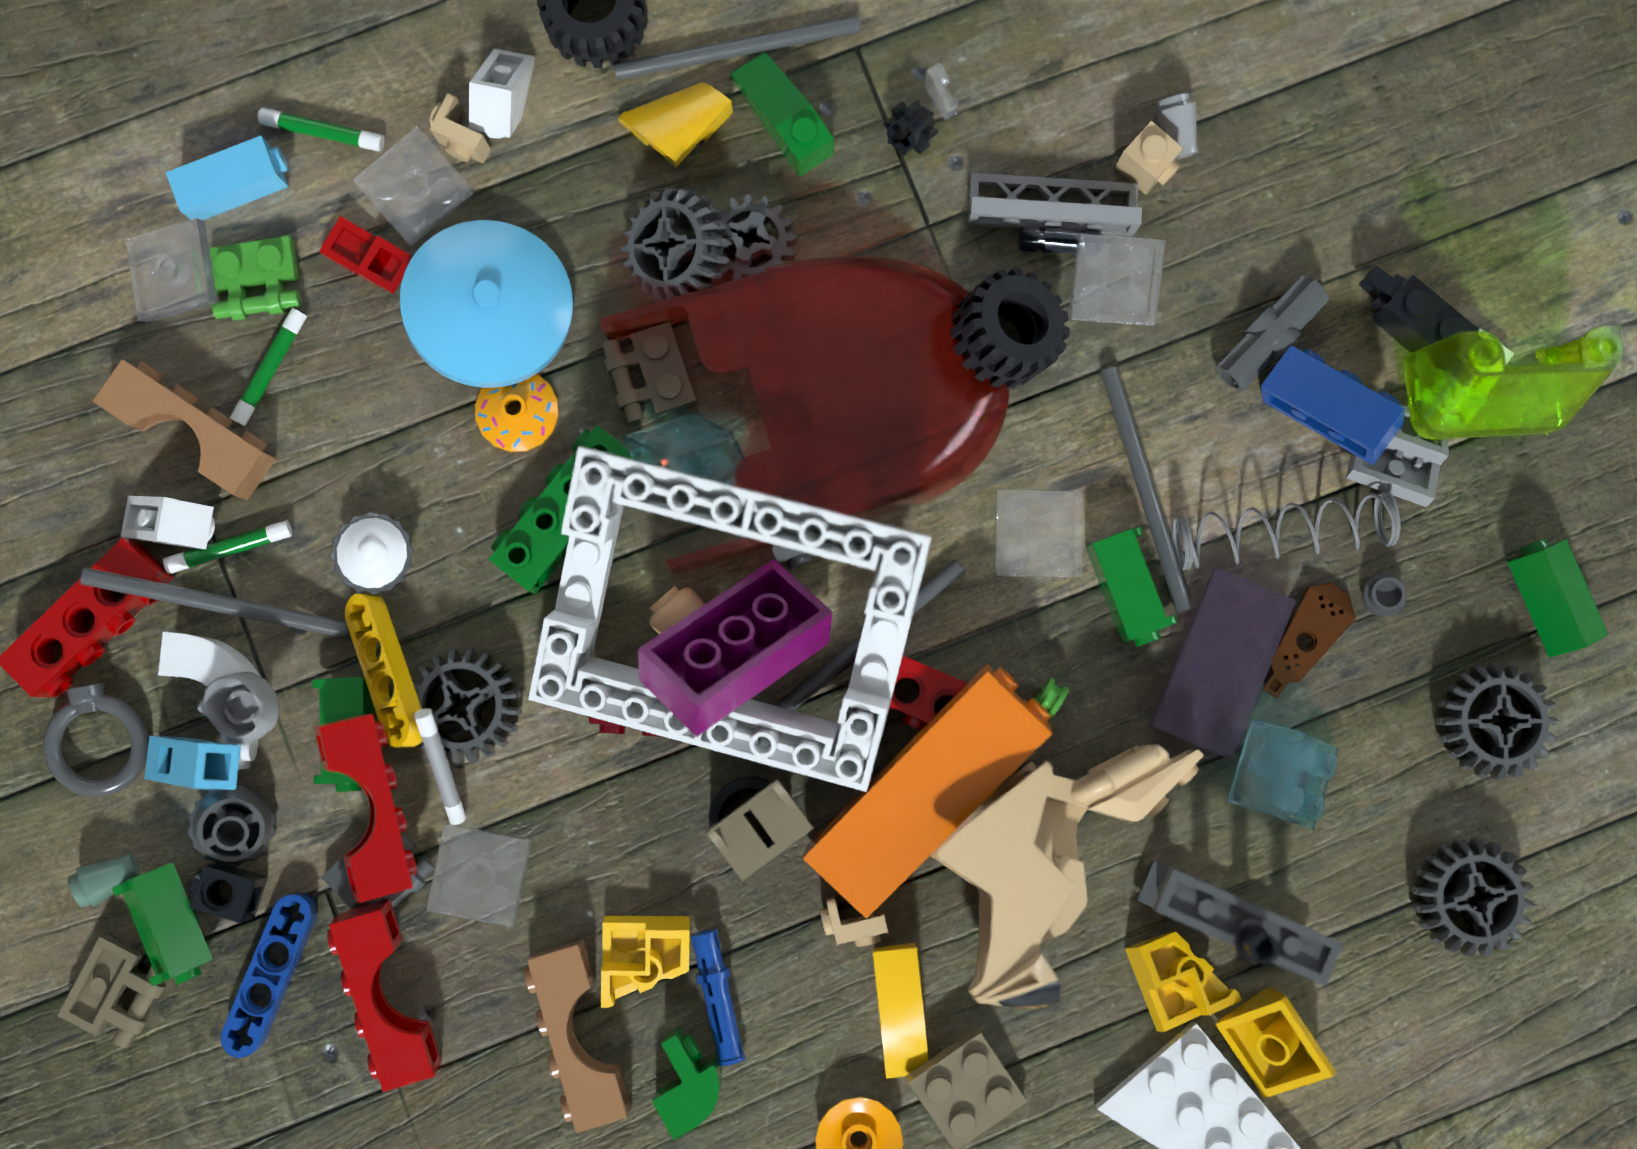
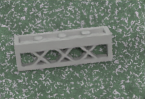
[967,173,1142,236]

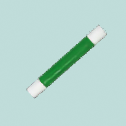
[258,108,385,152]
[230,308,307,426]
[163,520,293,574]

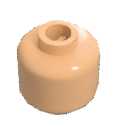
[649,586,706,635]

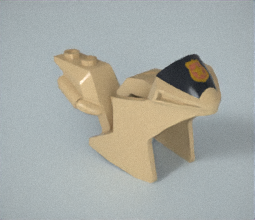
[930,744,1204,1009]

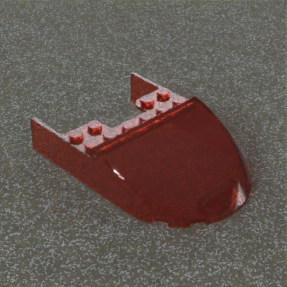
[599,256,1009,574]

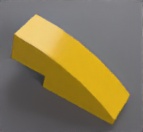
[872,943,928,1078]

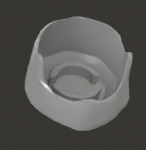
[198,672,280,745]

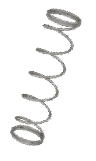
[1172,491,1401,571]

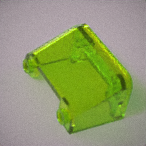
[1403,326,1623,440]

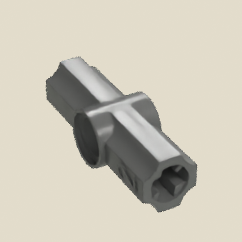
[1214,274,1330,393]

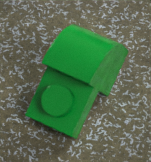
[652,1027,722,1141]

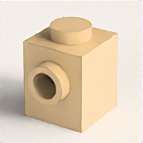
[1115,121,1183,195]

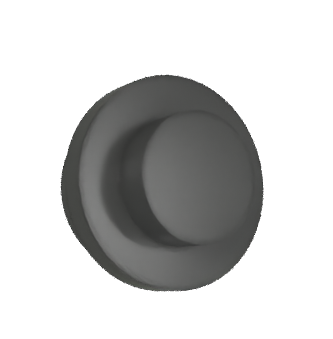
[1362,574,1407,617]

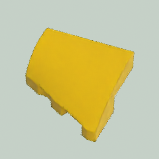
[618,82,733,167]
[601,915,690,1008]
[1124,932,1242,1032]

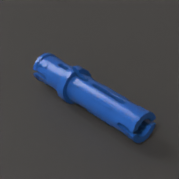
[690,929,746,1066]

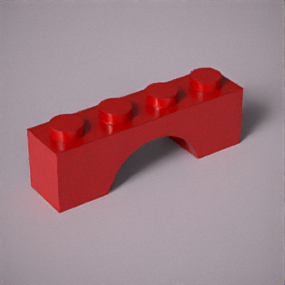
[313,714,417,903]
[327,898,442,1092]

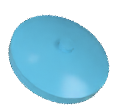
[400,220,573,388]

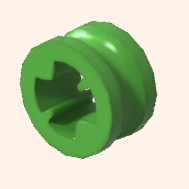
[1035,677,1069,721]

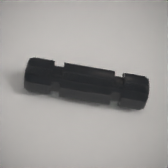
[1019,226,1102,256]

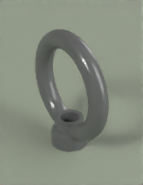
[43,683,149,797]

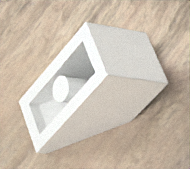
[469,48,535,138]
[120,496,215,549]

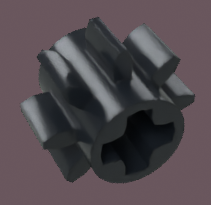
[883,100,939,156]

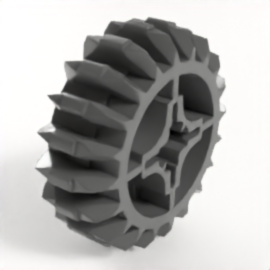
[620,187,732,305]
[412,647,522,764]
[1434,663,1559,780]
[1410,837,1536,957]

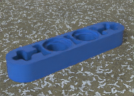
[220,892,318,1058]

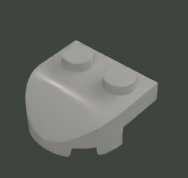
[1346,406,1449,507]

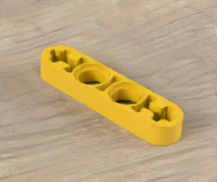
[345,593,422,747]

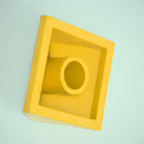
[1215,986,1336,1098]

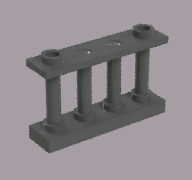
[1136,860,1343,986]

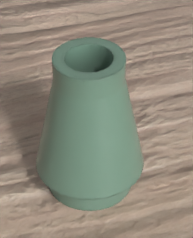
[68,854,141,908]

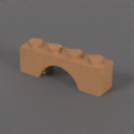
[92,359,276,501]
[524,939,632,1133]

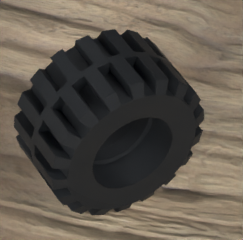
[537,0,648,68]
[950,269,1070,388]

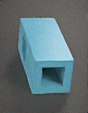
[165,136,289,223]
[144,735,241,790]

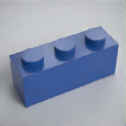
[1261,345,1404,465]

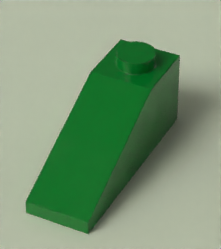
[730,52,834,177]

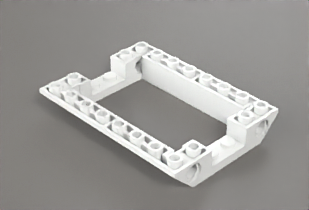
[528,446,931,792]

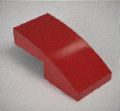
[319,216,413,295]

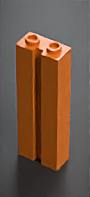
[802,664,1053,919]

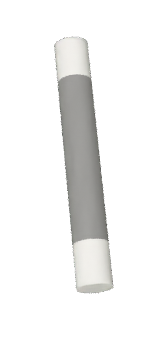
[414,708,466,825]

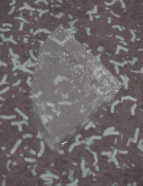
[924,63,958,120]

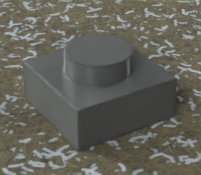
[771,545,813,570]

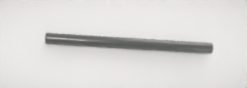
[613,15,861,81]
[1100,366,1193,613]
[775,559,965,710]
[80,567,349,639]

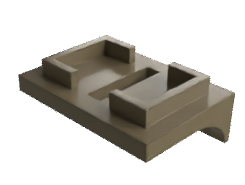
[705,778,814,881]

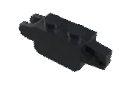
[1358,266,1497,386]

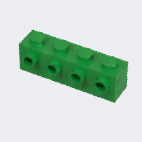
[488,425,641,595]

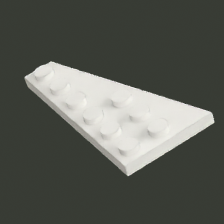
[1094,1021,1301,1149]

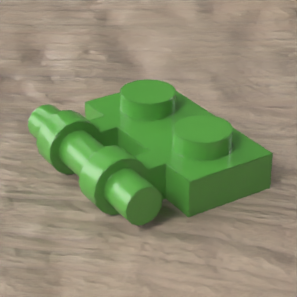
[206,236,301,321]

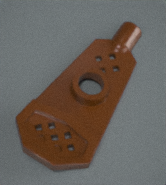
[1263,583,1356,699]

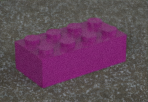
[638,559,833,737]

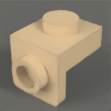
[430,93,491,164]
[820,895,888,947]

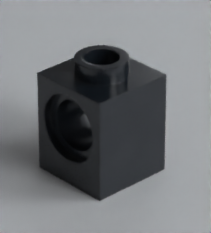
[190,863,268,923]

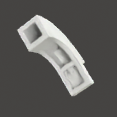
[158,632,261,770]

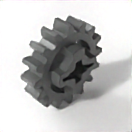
[718,194,797,289]

